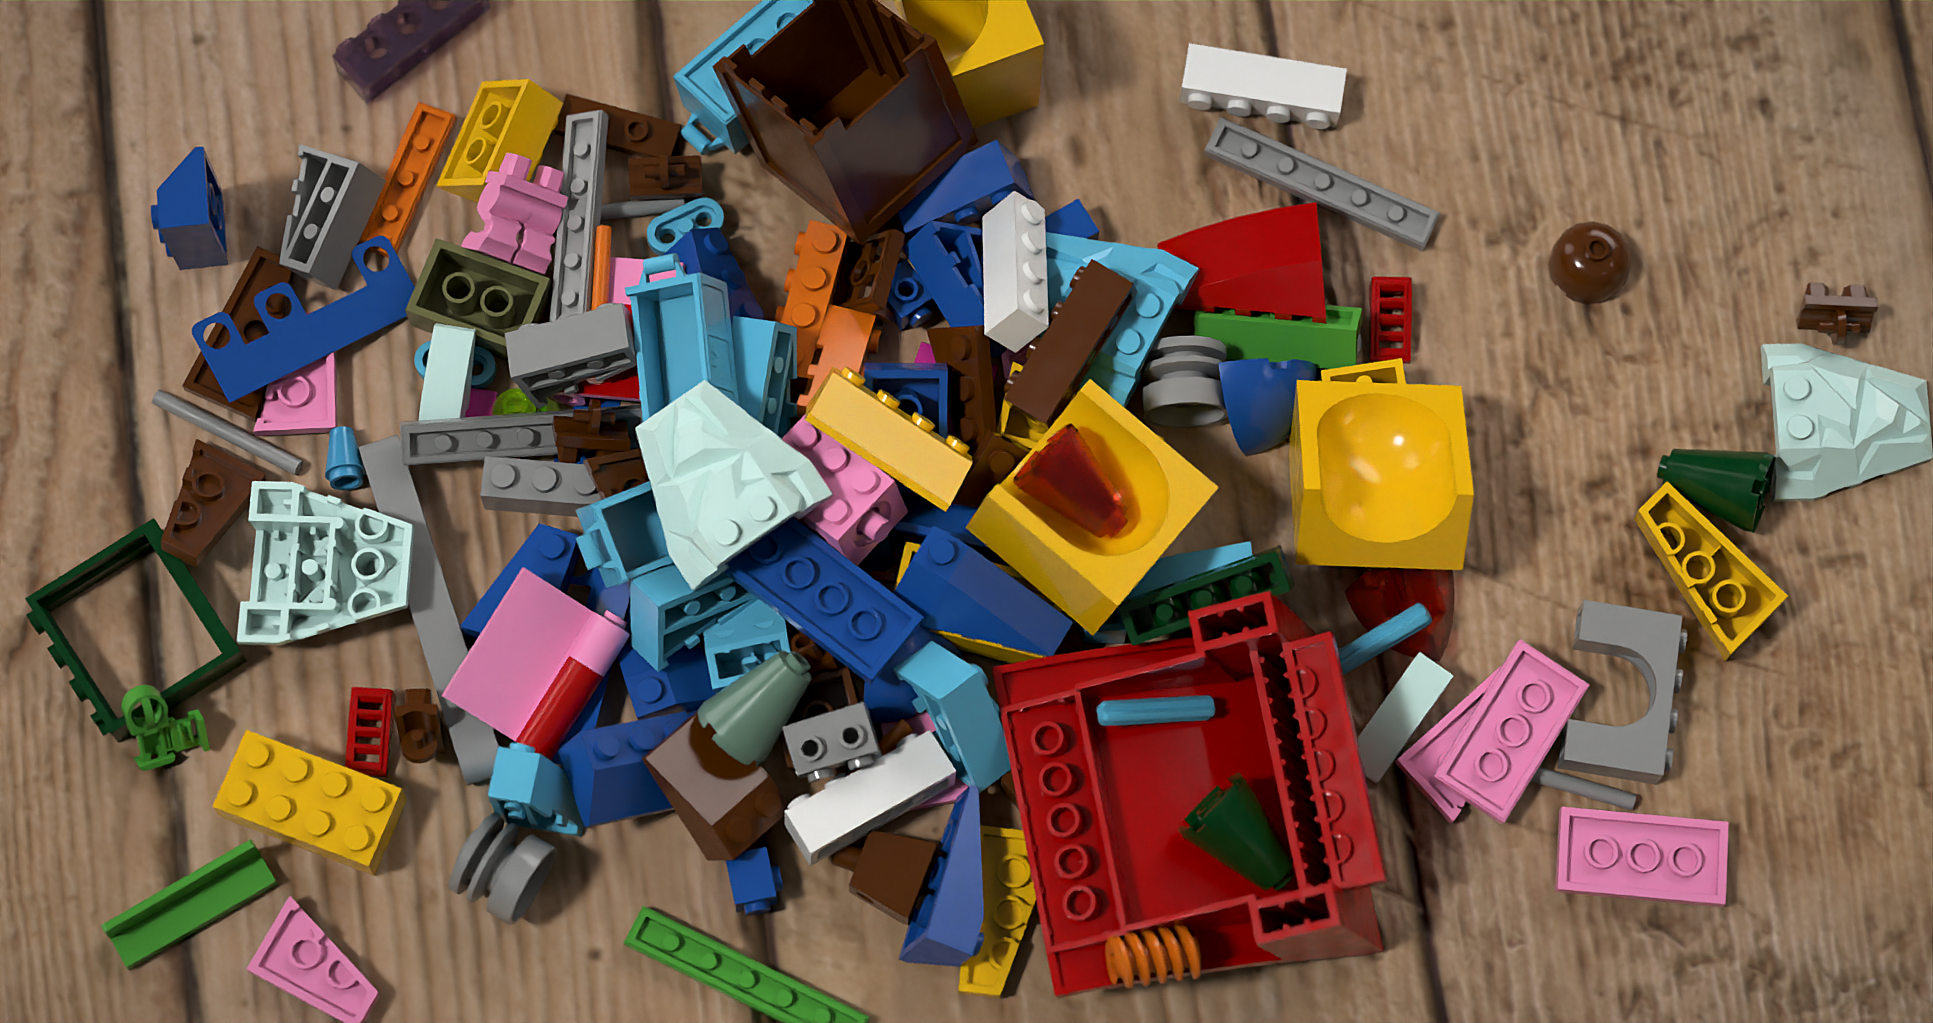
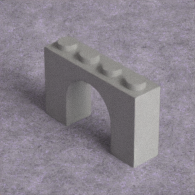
[1557,600,1687,784]

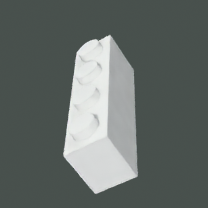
[1179,43,1347,129]
[982,190,1049,353]
[785,730,956,866]

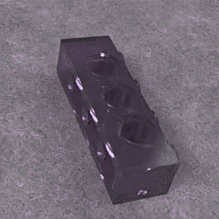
[332,0,490,104]

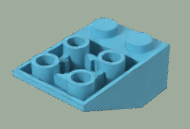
[703,599,792,694]

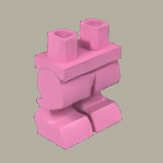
[461,153,569,275]

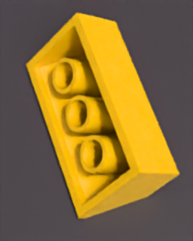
[805,366,973,512]

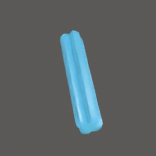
[1338,603,1432,675]
[1097,695,1216,726]

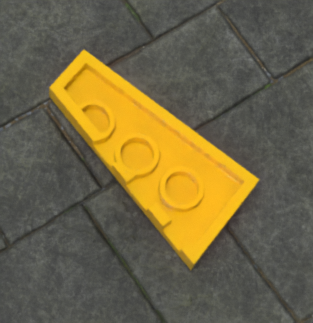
[958,825,1036,998]

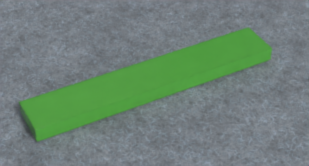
[624,906,870,1023]

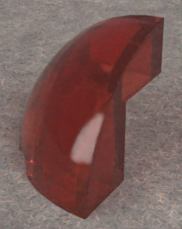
[1344,568,1455,661]

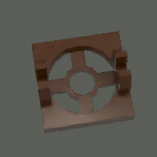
[832,229,909,326]

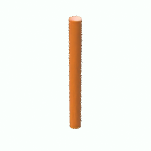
[587,225,612,384]

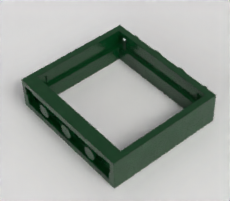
[25,518,247,743]

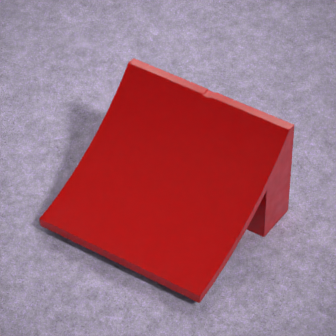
[992,591,1388,998]

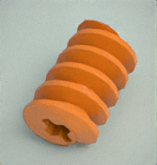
[1106,925,1201,989]

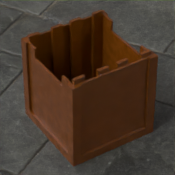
[712,0,979,245]

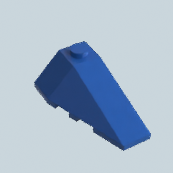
[893,525,1073,657]
[617,575,716,720]
[898,785,984,967]

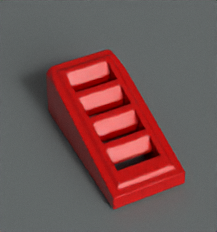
[1369,276,1412,364]
[345,687,396,778]

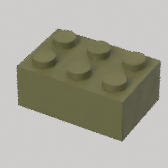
[405,238,552,361]

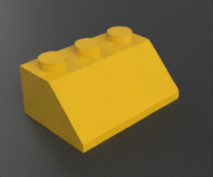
[436,79,563,203]

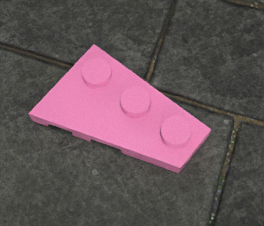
[253,312,337,436]
[246,896,380,1023]

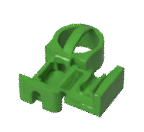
[121,685,210,771]

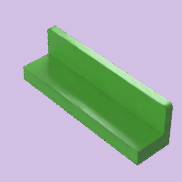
[1194,305,1362,369]
[101,840,278,971]

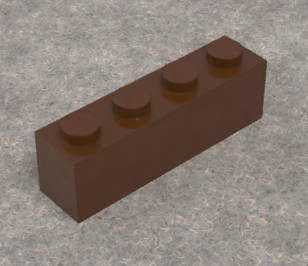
[1004,259,1138,430]

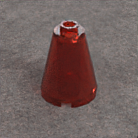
[1013,423,1128,538]

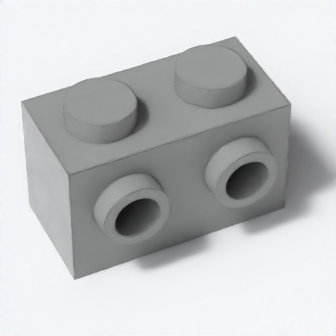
[782,702,882,783]

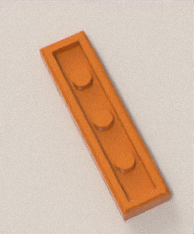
[357,101,456,258]

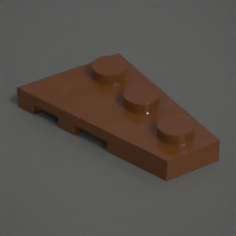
[926,325,997,450]
[951,429,1031,507]

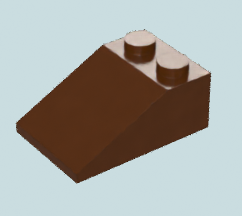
[641,711,789,861]

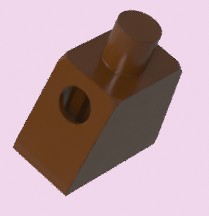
[832,831,937,926]

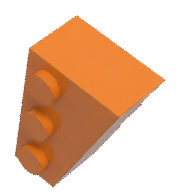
[797,304,882,421]

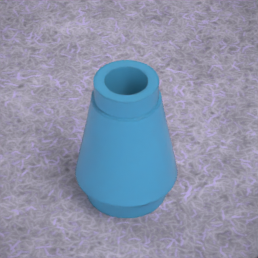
[325,426,366,490]

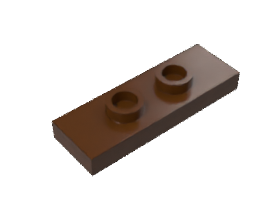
[554,93,682,158]

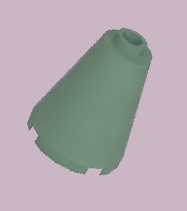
[697,651,812,766]

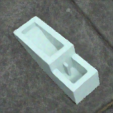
[418,323,476,421]
[1357,652,1454,785]

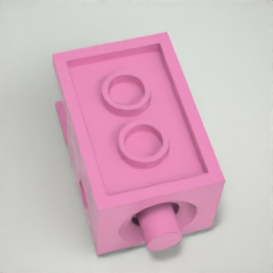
[782,415,908,566]

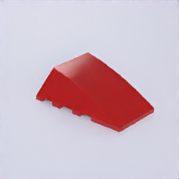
[1157,202,1326,324]

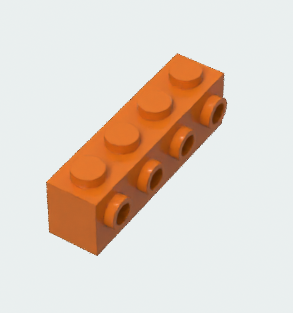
[774,220,850,393]

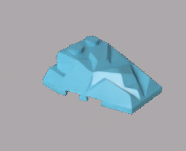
[1039,232,1200,408]

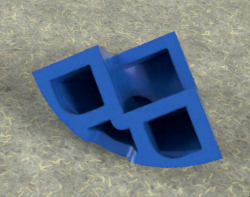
[1218,358,1317,456]
[864,626,964,723]

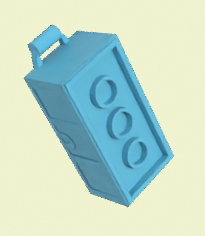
[673,0,813,155]
[625,253,740,422]
[576,481,674,588]

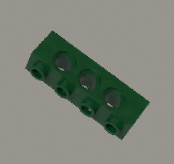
[1118,545,1295,646]

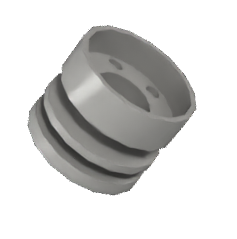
[1142,336,1228,428]
[448,812,557,925]

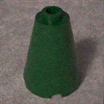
[1657,449,1776,533]
[1178,772,1294,891]

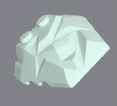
[1760,344,1933,502]
[635,380,834,591]
[237,481,414,645]

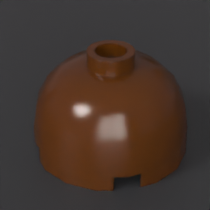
[1548,221,1631,305]

